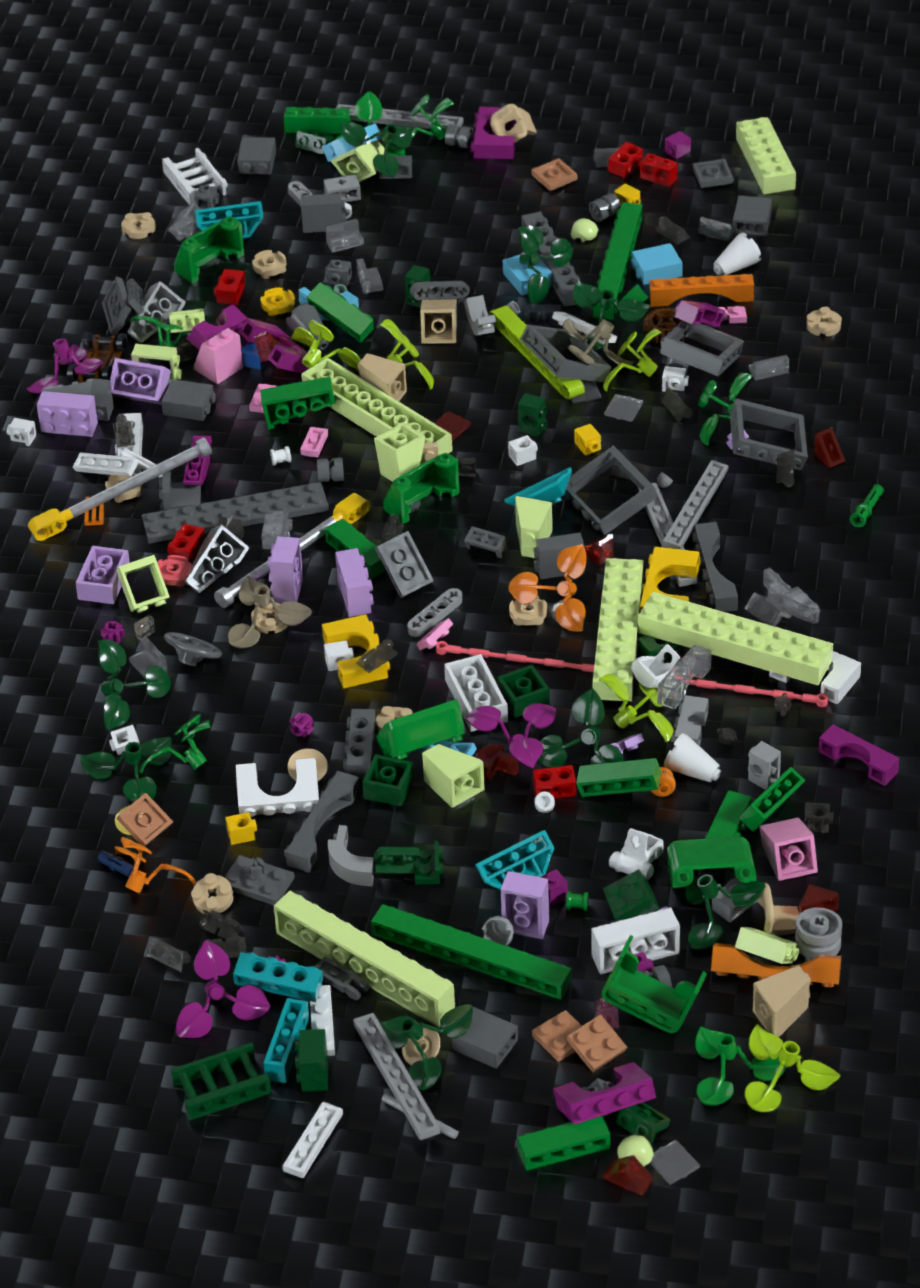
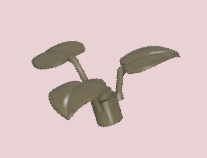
[563,319,633,365]
[228,576,312,648]

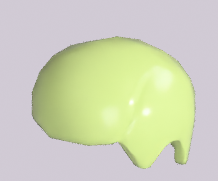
[571,218,598,242]
[617,1135,654,1169]

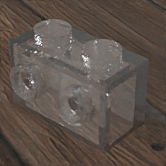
[168,202,200,241]
[262,511,292,549]

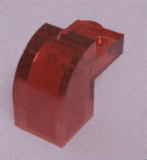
[475,744,519,780]

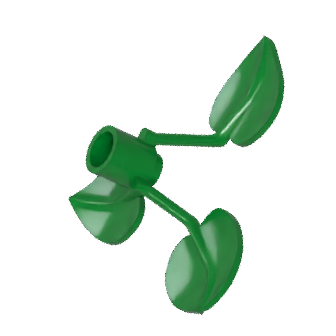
[335,92,406,156]
[410,94,454,140]
[130,316,191,348]
[698,373,753,446]
[139,714,211,774]
[696,1027,787,1105]

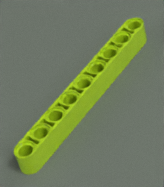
[489,305,585,400]

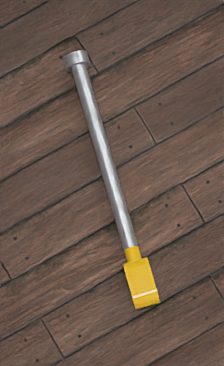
[28,438,212,541]
[214,493,371,608]

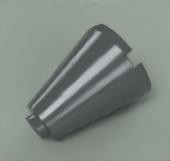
[286,303,329,350]

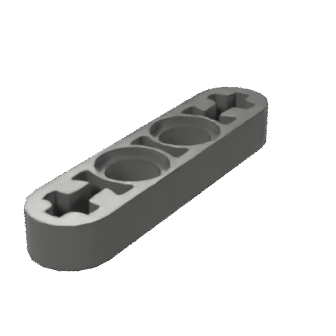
[410,281,470,300]

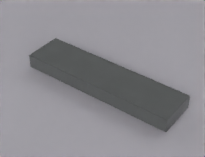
[127,278,144,315]

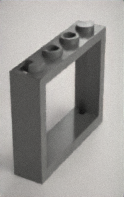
[660,321,744,376]
[520,325,612,382]
[729,399,808,470]
[564,445,658,535]

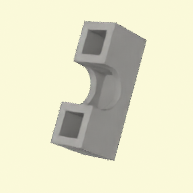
[671,695,708,747]

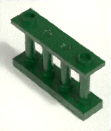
[170,1043,271,1121]

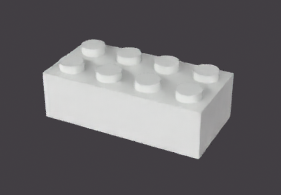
[445,654,508,731]
[592,908,680,974]

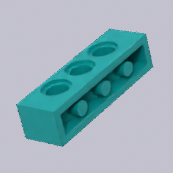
[233,952,323,1002]
[264,998,309,1083]

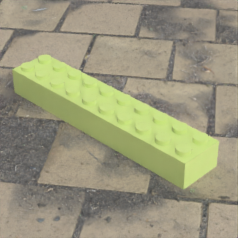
[302,358,452,455]
[593,558,644,701]
[638,592,833,685]
[274,891,455,1028]

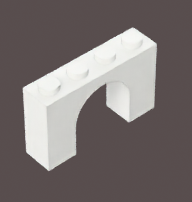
[769,651,861,704]
[236,758,319,817]

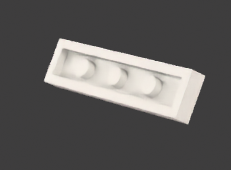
[552,312,617,345]
[73,453,139,477]
[310,985,335,1056]
[283,1102,343,1178]

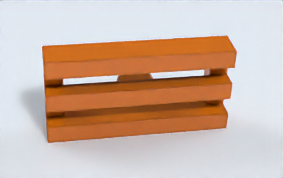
[84,497,104,526]

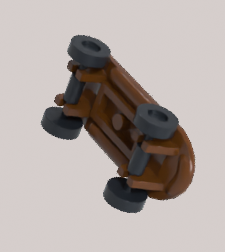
[67,332,127,383]

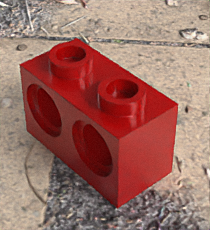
[608,142,643,179]
[640,153,677,187]
[167,524,205,564]
[533,765,576,799]

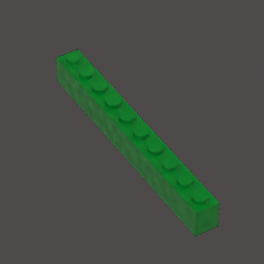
[591,202,642,320]
[371,904,572,1000]

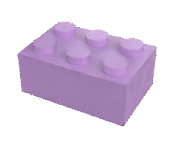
[110,358,171,405]
[37,391,98,437]
[267,536,303,604]
[76,546,130,604]
[335,548,374,617]
[501,871,549,939]

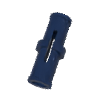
[97,850,134,877]

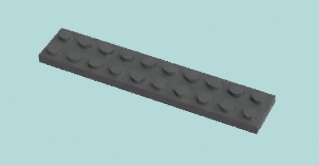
[142,482,329,544]

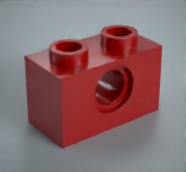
[214,269,245,305]

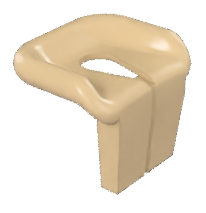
[490,104,537,143]
[758,883,799,936]

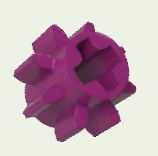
[101,621,125,643]
[289,712,314,737]

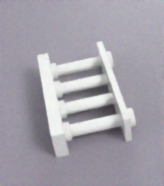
[162,148,227,206]

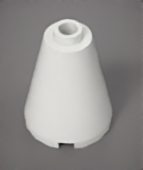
[713,233,761,276]
[664,733,721,782]

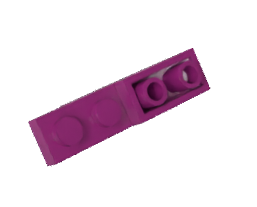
[183,436,212,485]

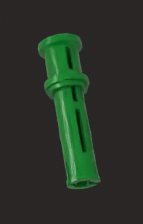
[850,484,884,528]

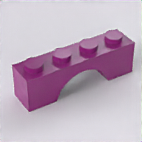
[675,300,725,327]
[187,304,247,350]
[819,725,899,786]

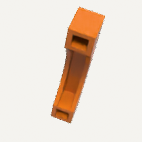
[649,274,754,307]
[711,943,841,987]

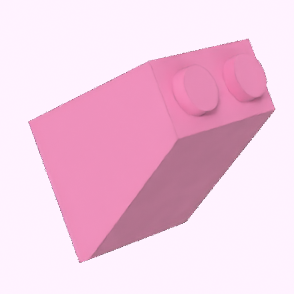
[194,328,243,384]
[760,818,818,881]

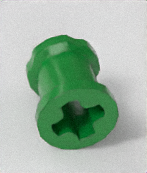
[566,891,588,911]

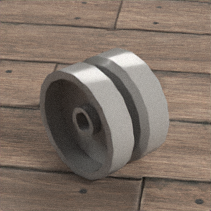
[795,908,842,958]

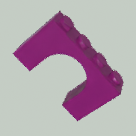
[471,107,517,159]
[239,318,310,373]
[553,1062,656,1125]

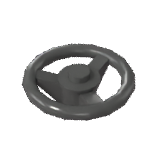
[164,632,222,666]

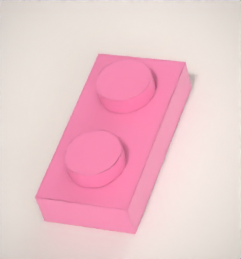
[249,384,276,413]
[300,427,328,457]
[416,618,453,650]

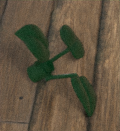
[340,123,413,178]
[518,226,573,304]
[573,281,650,351]
[97,640,171,730]
[537,688,624,768]
[80,737,172,802]
[686,875,765,949]
[379,1004,473,1091]

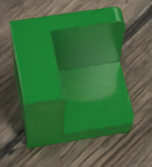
[621,284,649,302]

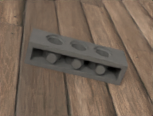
[343,709,376,779]

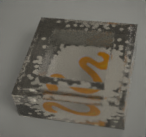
[134,615,155,640]

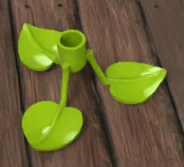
[291,319,361,372]
[380,319,434,390]
[603,328,661,392]
[598,674,673,743]
[745,1024,840,1112]

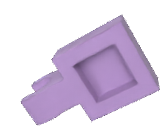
[609,734,644,753]

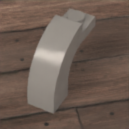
[464,295,496,336]
[328,825,375,886]

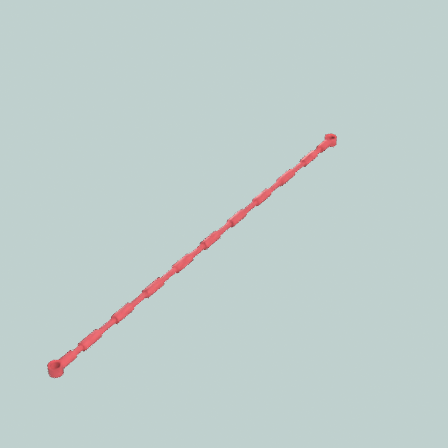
[436,641,828,707]

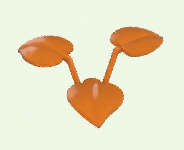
[508,544,586,632]
[114,837,196,893]

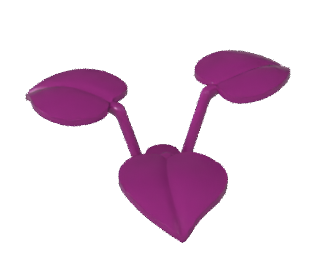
[27,338,103,393]
[465,704,556,769]
[176,940,270,1038]

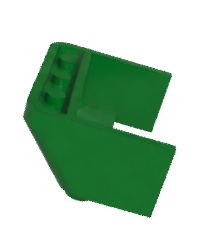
[376,700,465,760]
[602,935,707,1033]

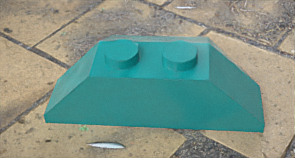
[195,201,263,239]
[504,467,573,506]
[475,830,554,890]

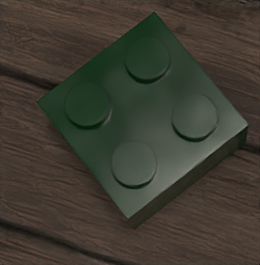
[497,665,550,718]
[362,754,414,806]
[603,869,660,922]
[295,1029,328,1091]

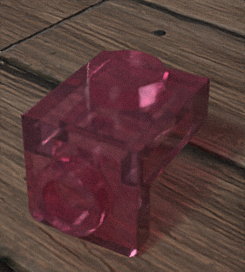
[595,998,619,1028]

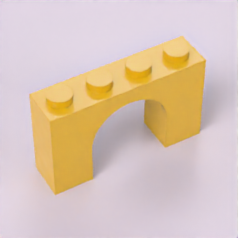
[640,547,700,612]
[322,614,390,688]

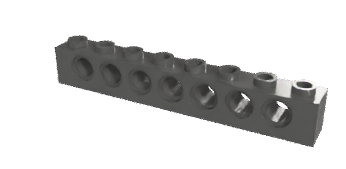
[522,212,580,307]

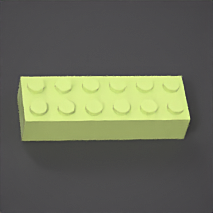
[736,117,796,194]

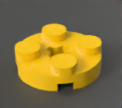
[261,288,295,316]

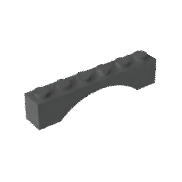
[691,522,738,612]
[284,771,360,873]

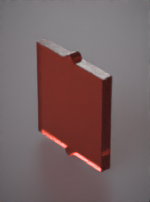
[434,412,471,441]

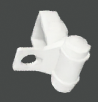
[631,645,680,694]
[609,828,664,880]

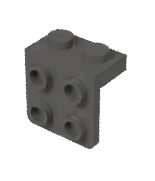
[159,471,201,510]

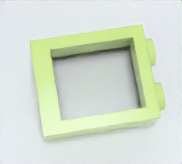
[169,309,205,333]
[131,344,181,380]
[116,555,169,613]
[735,927,799,964]

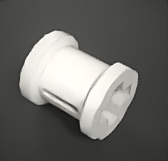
[270,446,291,465]

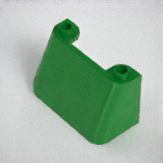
[174,217,244,284]
[383,453,459,525]
[667,836,756,888]

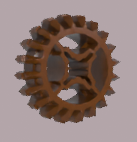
[643,307,687,344]

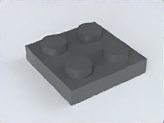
[693,159,733,188]

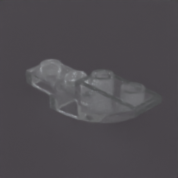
[763,568,820,624]

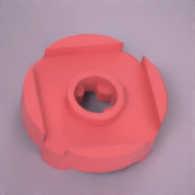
[157,555,192,587]

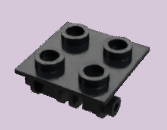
[524,304,561,328]

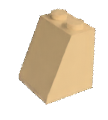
[421,299,457,344]
[358,353,407,402]
[753,965,811,1037]

